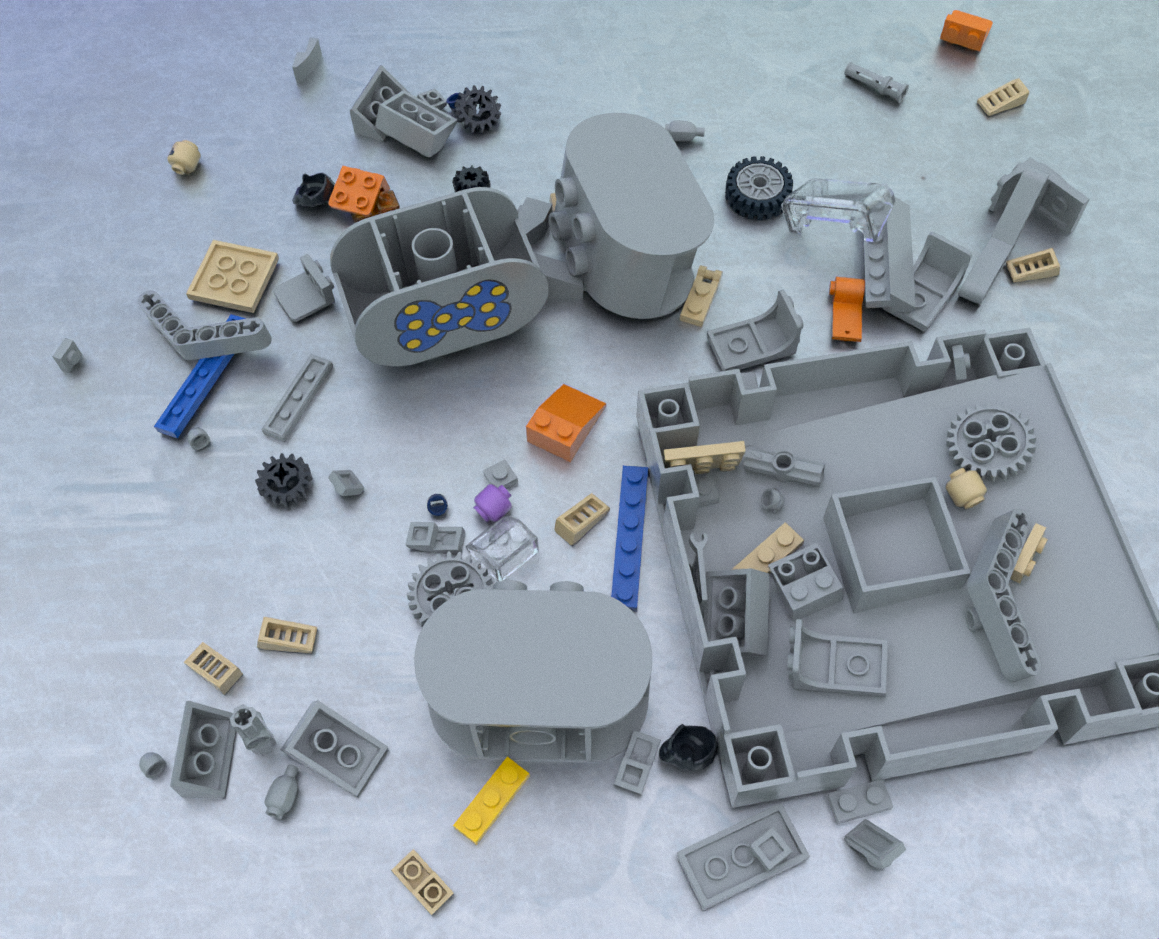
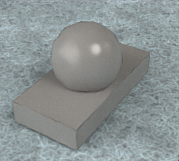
[844,819,906,869]

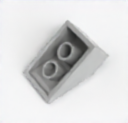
[280,700,388,796]

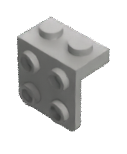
[273,254,335,322]

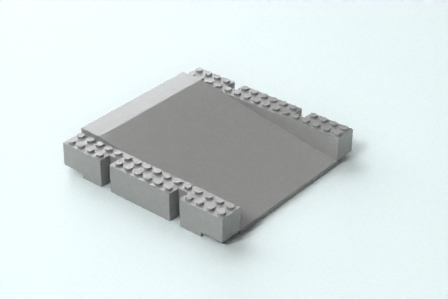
[636,328,1159,808]

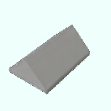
[350,65,411,141]
[170,701,236,798]

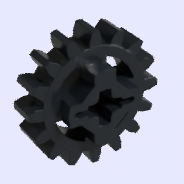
[454,85,501,133]
[255,453,313,507]

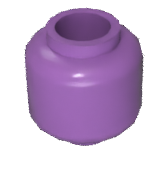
[473,484,512,522]

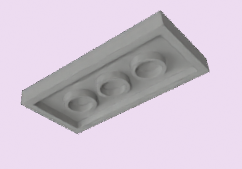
[676,803,810,910]

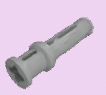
[844,62,909,103]

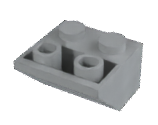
[768,543,843,622]

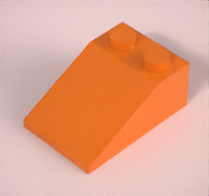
[526,384,606,462]

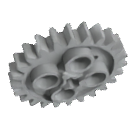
[946,401,1037,482]
[407,551,493,627]

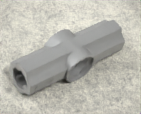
[743,447,825,486]
[229,704,276,756]

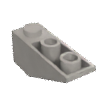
[517,197,553,245]

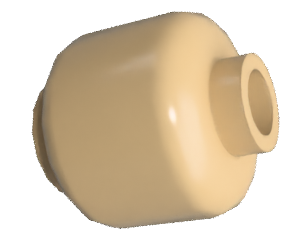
[167,140,201,175]
[946,468,987,510]

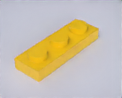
[453,757,530,845]

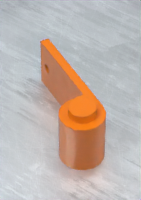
[829,276,865,342]

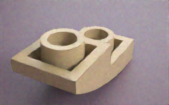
[391,849,454,915]

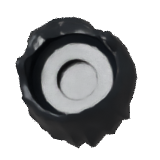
[292,172,335,207]
[659,724,718,772]

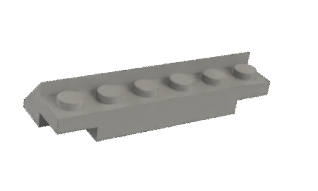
[862,191,916,313]

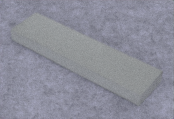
[261,354,333,442]

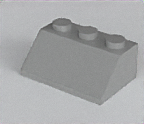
[375,90,457,158]
[704,568,769,656]

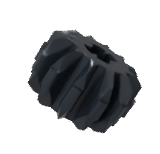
[452,165,491,193]

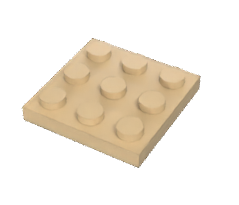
[186,240,279,313]
[663,441,746,474]

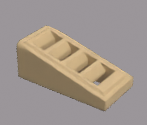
[977,78,1029,116]
[1006,248,1060,283]
[554,493,610,545]
[257,617,317,653]
[184,642,243,695]

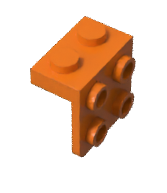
[940,10,993,51]
[328,165,390,217]

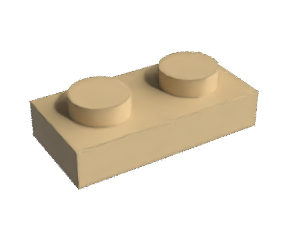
[1010,523,1048,583]

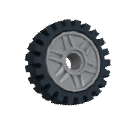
[725,156,793,220]

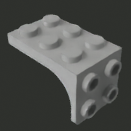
[989,157,1090,234]
[883,232,972,332]
[706,289,804,371]
[787,619,888,697]

